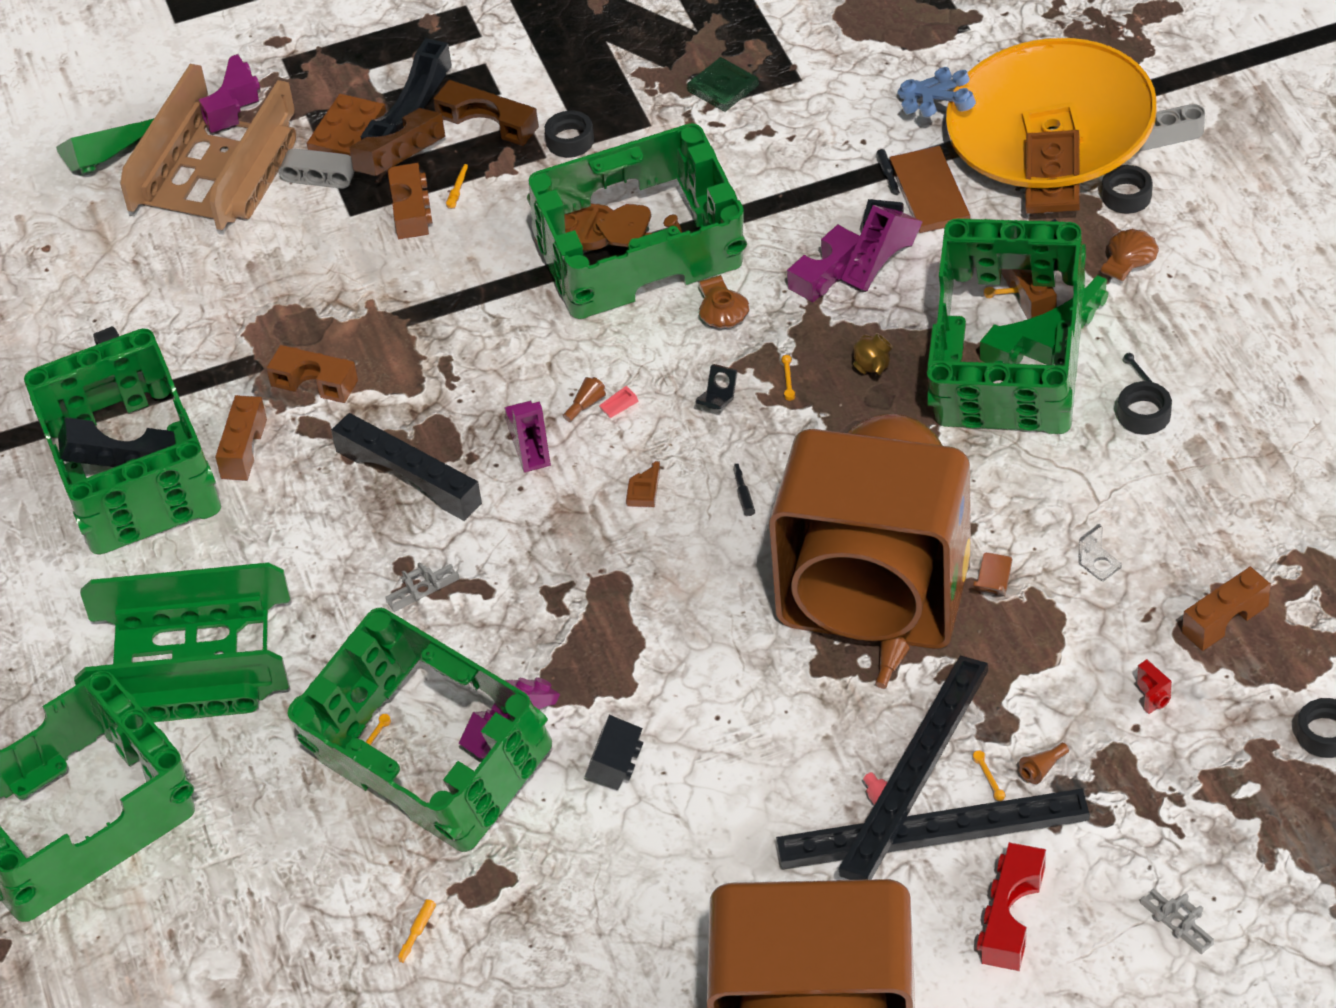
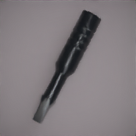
[876,149,900,195]
[733,463,755,516]

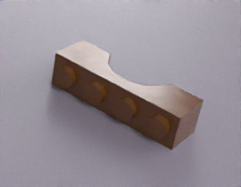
[434,80,539,146]
[349,108,446,176]

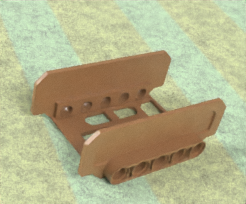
[120,64,296,230]

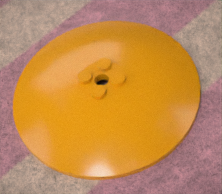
[946,38,1157,188]

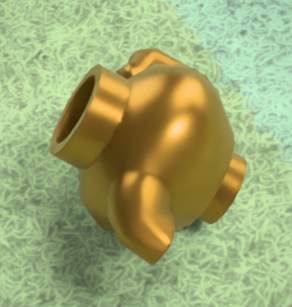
[853,333,893,375]

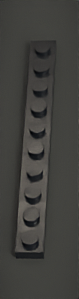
[839,655,988,880]
[776,788,1090,869]

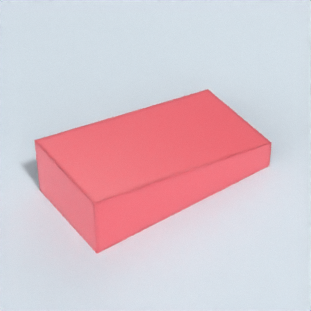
[599,386,639,418]

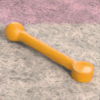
[984,287,1019,298]
[781,354,795,401]
[366,714,391,745]
[973,750,1006,801]

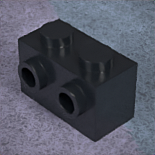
[584,714,644,790]

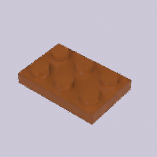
[306,94,386,156]

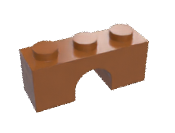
[388,163,433,240]
[1001,269,1057,319]
[267,345,358,403]
[215,395,267,481]
[1182,566,1271,651]

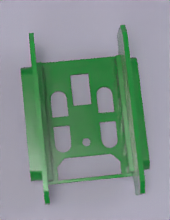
[74,562,290,722]

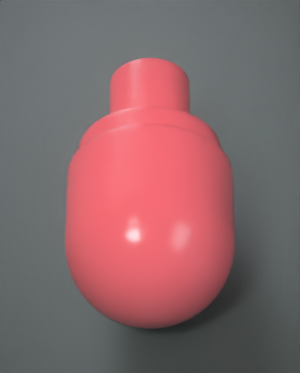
[863,772,888,805]

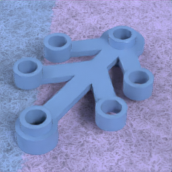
[898,67,976,117]

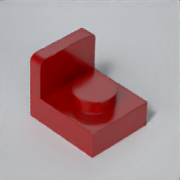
[1137,659,1172,714]

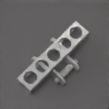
[386,563,460,612]
[1141,888,1214,955]

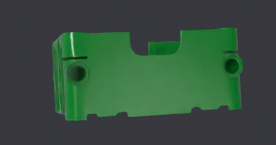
[527,123,747,319]
[927,218,1086,434]
[24,328,221,555]
[287,607,552,852]
[0,671,195,922]

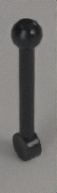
[1123,353,1152,382]

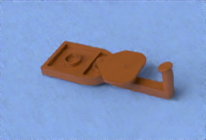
[534,203,682,250]

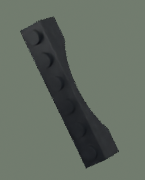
[360,38,452,140]
[331,412,482,521]

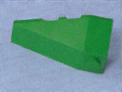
[56,118,154,174]

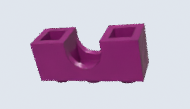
[787,224,860,302]

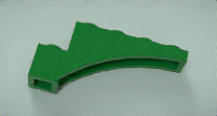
[980,275,1109,365]

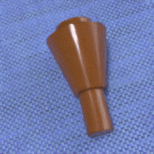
[563,377,606,422]
[875,636,910,689]
[1019,742,1069,784]

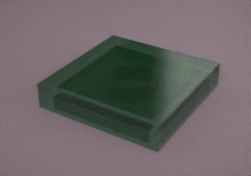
[687,57,759,112]

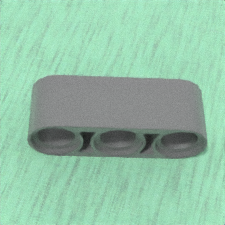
[1139,104,1205,151]
[279,149,355,189]

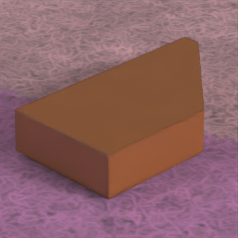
[626,461,661,507]

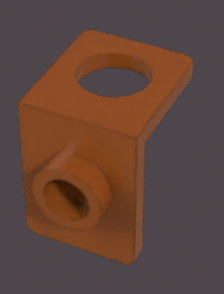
[973,552,1013,596]

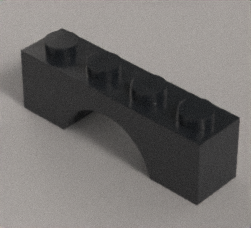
[58,417,175,467]

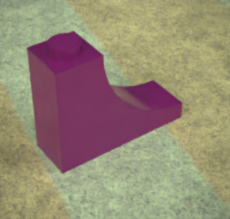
[841,205,922,291]
[504,400,551,473]

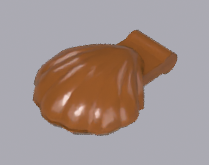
[1101,229,1159,281]
[698,275,749,329]

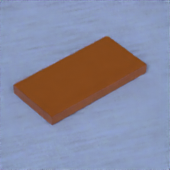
[1026,130,1080,214]
[889,146,971,233]

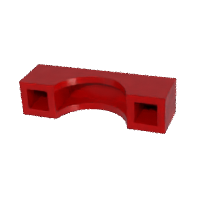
[977,842,1046,971]

